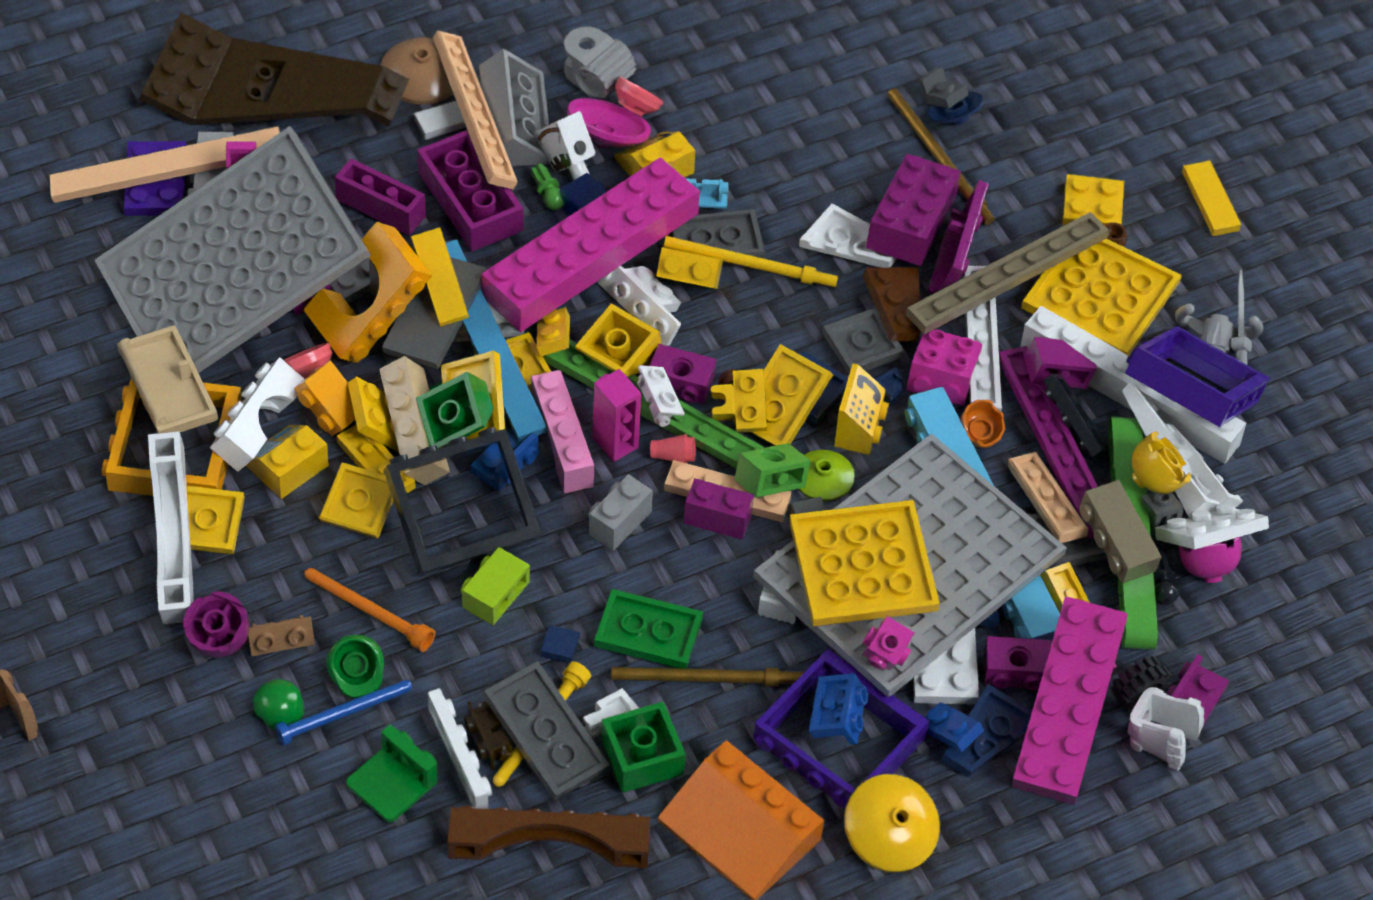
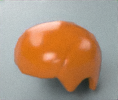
[960,400,1005,449]

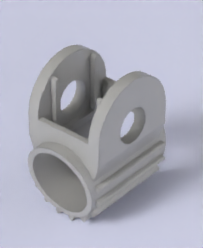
[564,27,636,99]

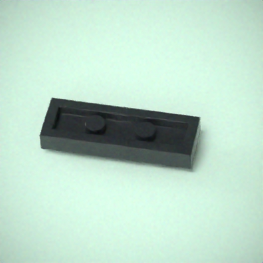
[1043,374,1110,457]

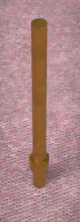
[611,667,804,687]

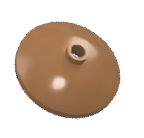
[381,37,454,105]

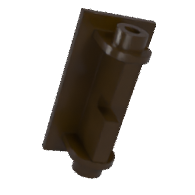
[464,701,513,770]

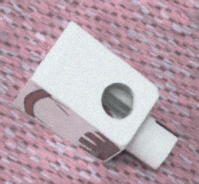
[533,111,595,183]

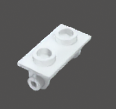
[637,365,685,427]

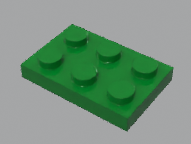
[594,589,704,669]

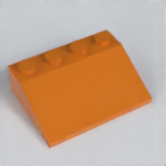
[658,740,824,900]

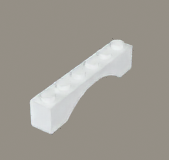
[148,431,194,624]

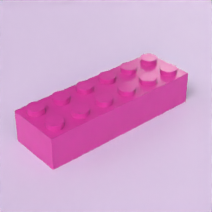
[1012,596,1128,805]

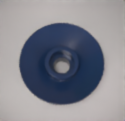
[928,91,984,125]

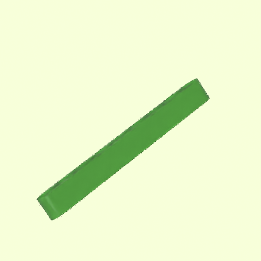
[1108,417,1158,650]

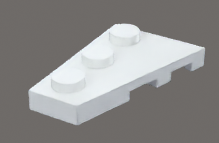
[799,204,898,268]

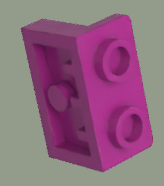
[1167,654,1229,730]

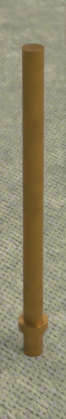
[888,88,995,225]

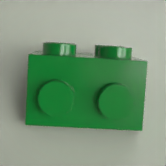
[347,724,437,822]

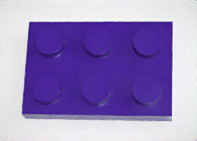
[124,141,187,216]

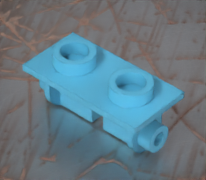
[685,178,728,209]

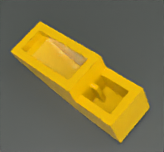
[411,227,469,327]

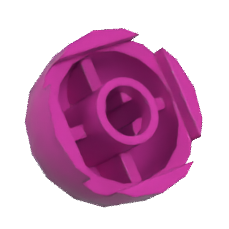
[1178,536,1242,583]

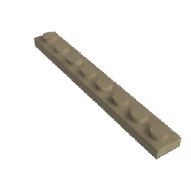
[906,212,1109,334]

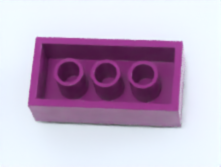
[417,130,524,252]
[866,154,961,266]

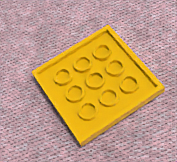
[1021,239,1181,356]
[789,500,940,627]

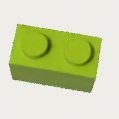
[461,547,530,626]

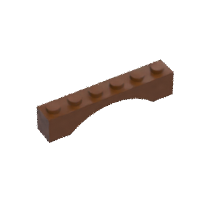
[448,806,650,868]

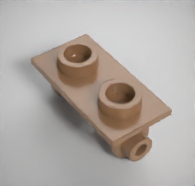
[248,615,315,656]

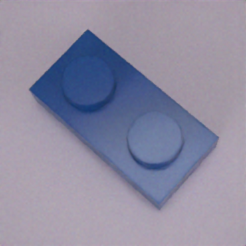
[924,702,984,752]

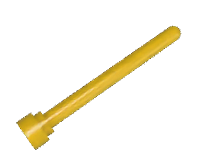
[493,661,591,787]

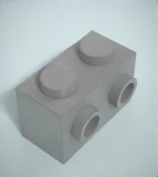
[588,474,653,551]

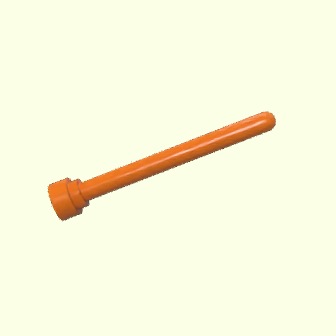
[304,568,436,652]

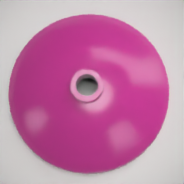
[567,98,651,148]

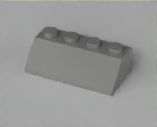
[479,49,550,166]

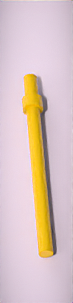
[663,236,838,288]

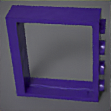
[1125,326,1270,427]
[753,649,929,808]

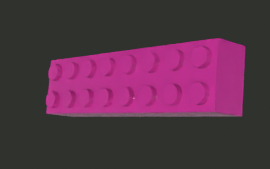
[481,157,700,332]

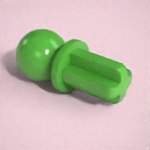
[530,164,566,210]

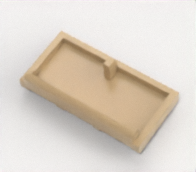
[117,325,218,434]

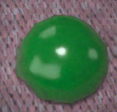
[252,679,304,730]

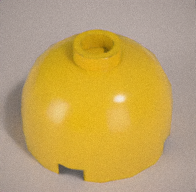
[1131,431,1191,495]

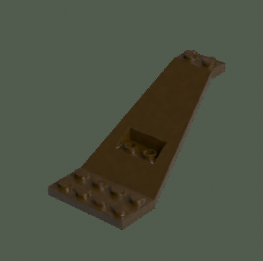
[139,12,409,126]

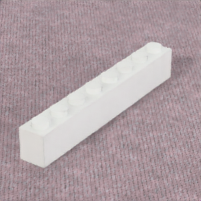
[1021,306,1246,464]

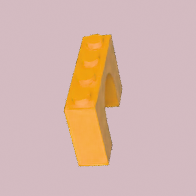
[303,222,432,363]

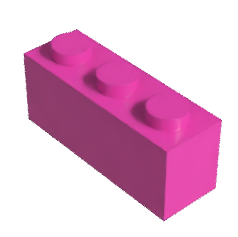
[592,369,641,462]

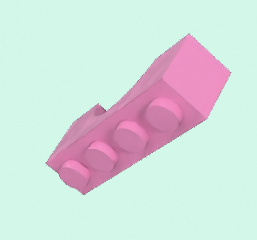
[531,370,594,493]

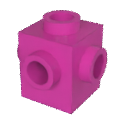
[862,616,915,671]

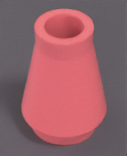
[650,434,696,463]

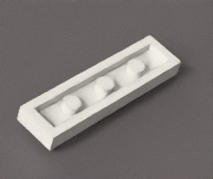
[428,688,492,809]

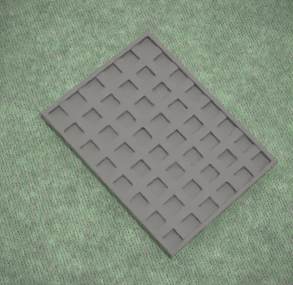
[753,433,1067,698]

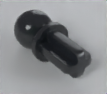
[1153,550,1179,605]

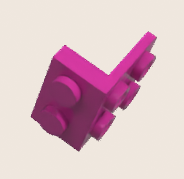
[906,330,982,406]

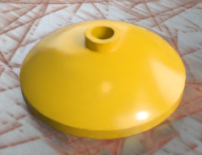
[844,774,940,873]

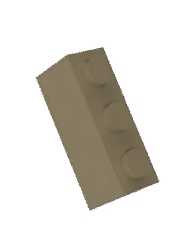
[1080,480,1162,584]

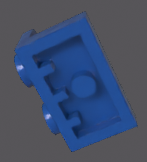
[470,427,539,491]
[809,673,868,745]

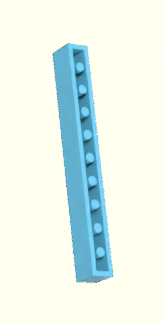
[905,387,1060,644]

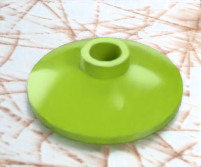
[798,450,855,502]

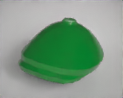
[326,635,384,698]

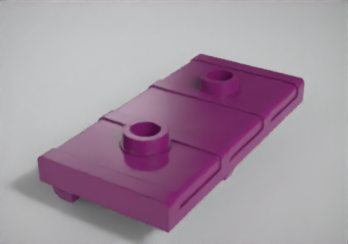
[928,180,989,294]

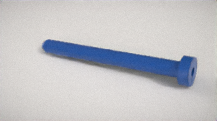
[275,680,412,746]

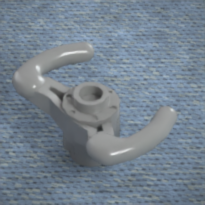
[1175,304,1264,353]

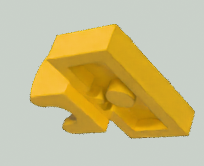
[711,369,767,433]

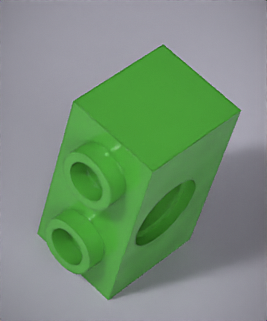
[734,443,810,498]

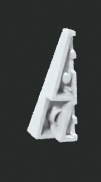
[1122,382,1243,518]

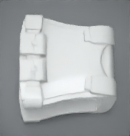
[1128,687,1204,771]

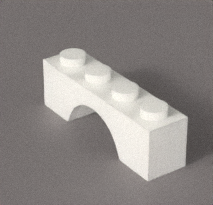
[210,357,304,471]

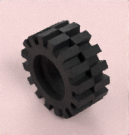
[1111,655,1173,713]

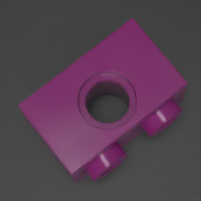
[650,344,716,405]
[984,636,1051,691]

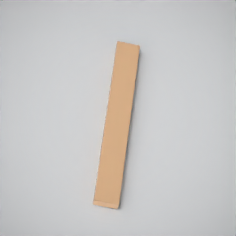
[433,31,518,190]
[50,127,280,203]

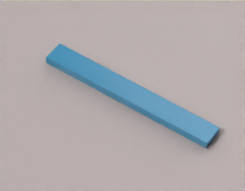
[445,239,547,442]

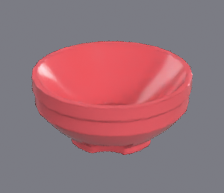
[615,76,664,116]
[284,342,332,379]

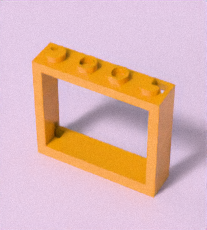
[102,379,242,496]

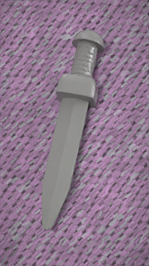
[1230,270,1252,365]

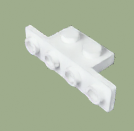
[597,266,681,346]

